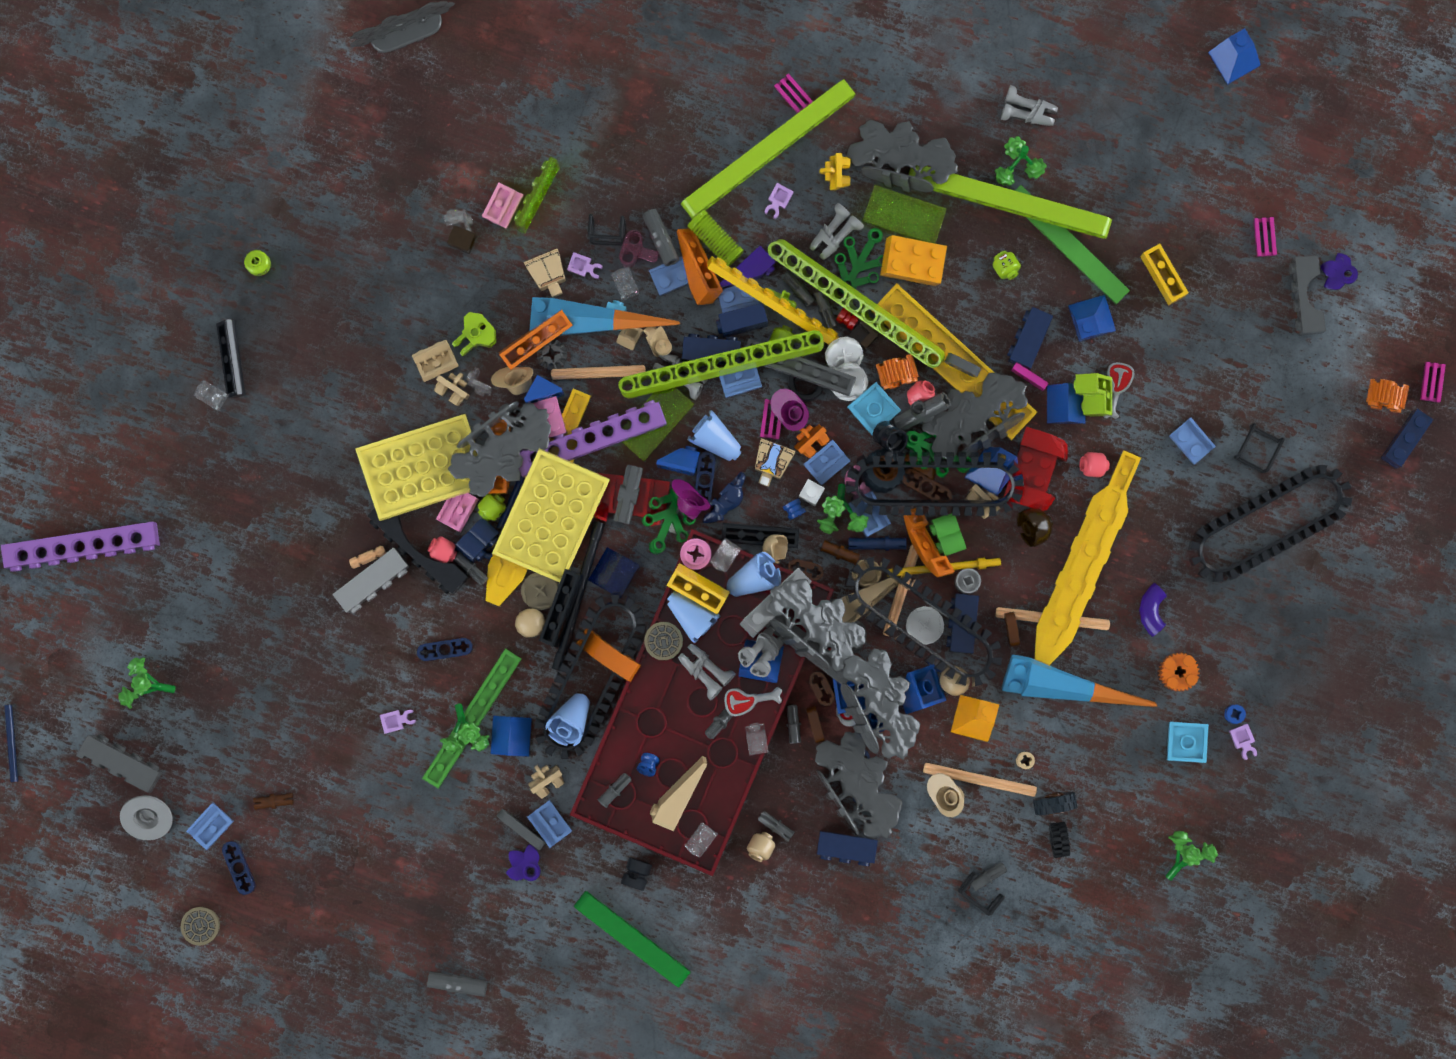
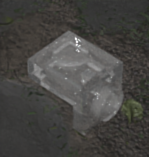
[443,209,473,231]
[611,267,640,301]
[466,367,493,397]
[194,380,229,411]
[710,538,742,572]
[745,723,769,755]
[685,822,718,857]

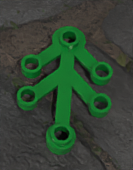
[834,228,883,294]
[906,431,971,477]
[642,488,696,555]

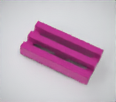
[774,73,813,114]
[1254,217,1277,257]
[1420,362,1446,403]
[1011,363,1048,391]
[760,399,781,440]

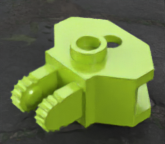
[452,312,496,356]

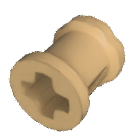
[1016,752,1035,769]

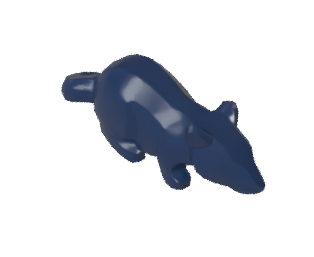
[703,471,745,523]

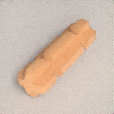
[349,546,386,569]

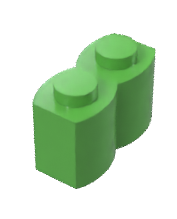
[929,513,967,556]

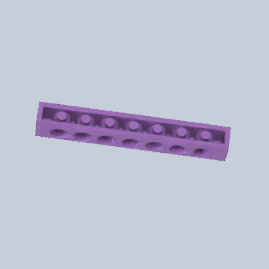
[519,400,667,478]
[1,522,160,572]

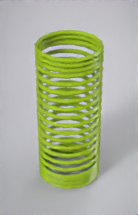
[688,210,744,266]

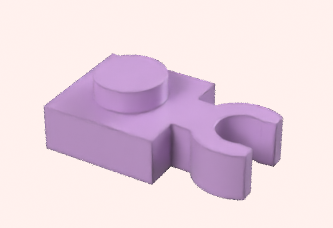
[765,183,794,219]
[567,252,603,279]
[380,710,416,734]
[1229,724,1257,760]

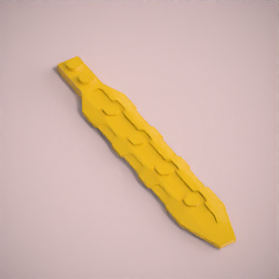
[486,388,591,606]
[1034,450,1141,666]

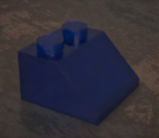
[588,547,640,599]

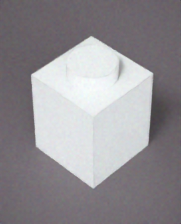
[798,479,825,506]

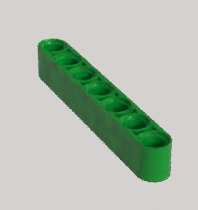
[574,891,691,988]

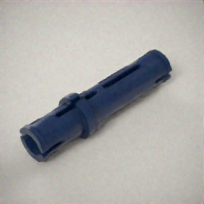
[849,536,906,551]

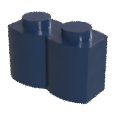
[456,518,499,563]

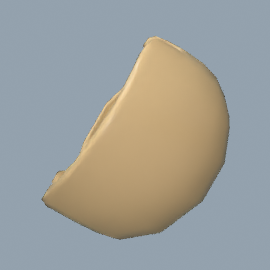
[762,534,788,564]
[852,560,882,588]
[515,608,546,638]
[939,666,970,696]

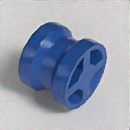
[782,498,806,521]
[1224,704,1246,724]
[637,753,660,777]

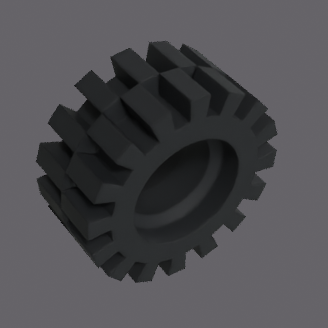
[1049,821,1070,858]

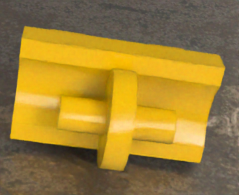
[820,153,850,191]

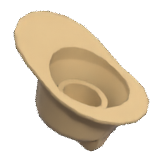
[491,367,533,395]
[927,773,964,817]

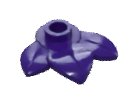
[1321,253,1358,290]
[506,845,541,881]

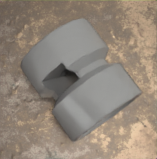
[954,568,981,595]

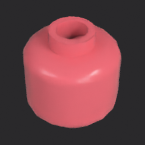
[907,381,935,405]
[1079,452,1110,477]
[427,536,457,563]

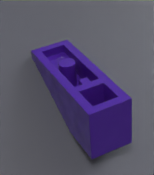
[720,246,776,289]

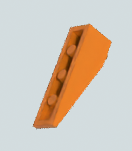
[676,228,723,305]
[498,310,573,370]

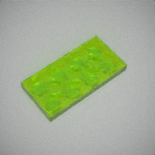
[514,156,560,234]
[862,185,947,244]
[622,379,694,461]

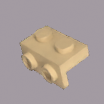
[412,340,459,382]

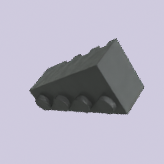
[76,734,163,793]

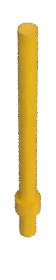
[887,557,1001,577]

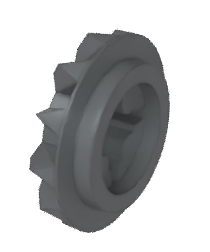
[537,340,567,370]

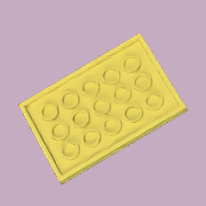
[355,414,478,521]
[492,448,610,582]

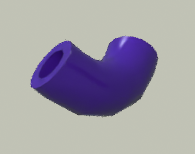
[1139,583,1167,637]

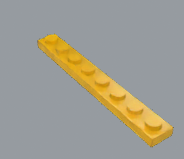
[707,256,839,345]

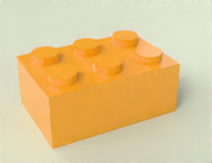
[880,235,947,286]

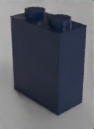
[716,303,768,338]

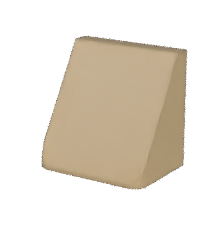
[616,328,643,350]

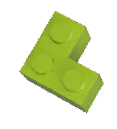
[1074,373,1112,417]

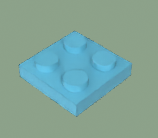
[847,382,901,436]
[1167,722,1209,763]

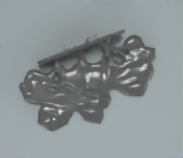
[350,1,455,53]
[846,120,958,192]
[922,373,1028,458]
[448,401,551,497]
[769,579,866,672]
[841,648,921,760]
[815,732,902,839]

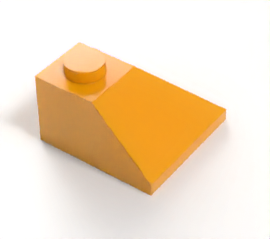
[951,695,999,742]

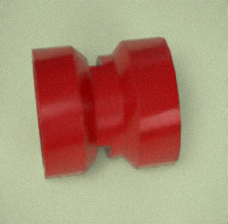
[835,308,859,331]

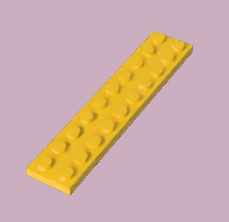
[871,283,1037,440]

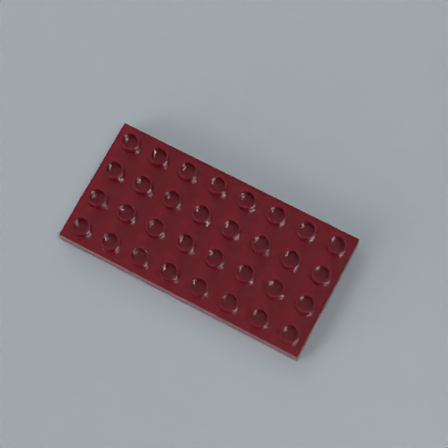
[570,529,834,876]

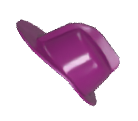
[770,388,809,431]
[671,479,710,519]

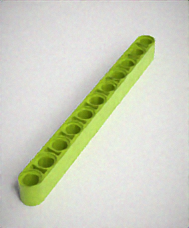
[681,79,856,219]
[909,165,1112,239]
[768,239,945,368]
[619,330,824,398]

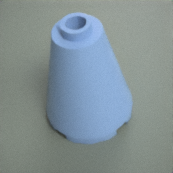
[687,410,742,461]
[726,552,781,597]
[667,591,721,644]
[545,693,590,746]

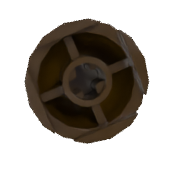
[1017,508,1053,547]

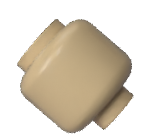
[747,832,775,862]

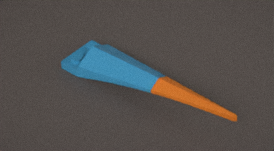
[530,297,680,336]
[1002,655,1157,707]

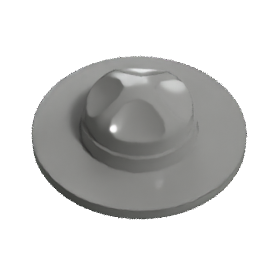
[120,796,173,840]

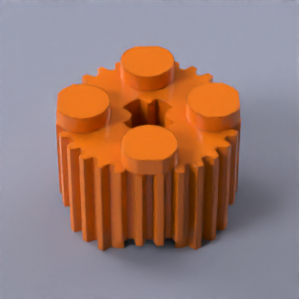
[876,354,919,390]
[1366,379,1409,413]
[1158,653,1200,692]

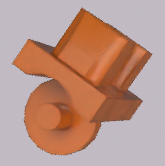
[794,424,830,459]

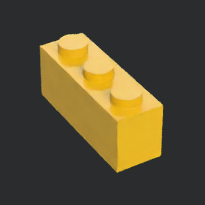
[1140,244,1189,305]
[666,563,730,614]

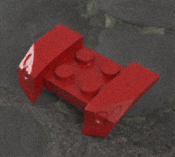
[1004,427,1068,511]
[593,473,670,526]

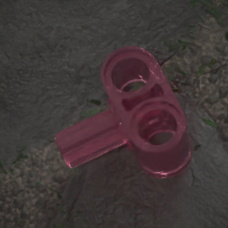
[619,230,659,268]

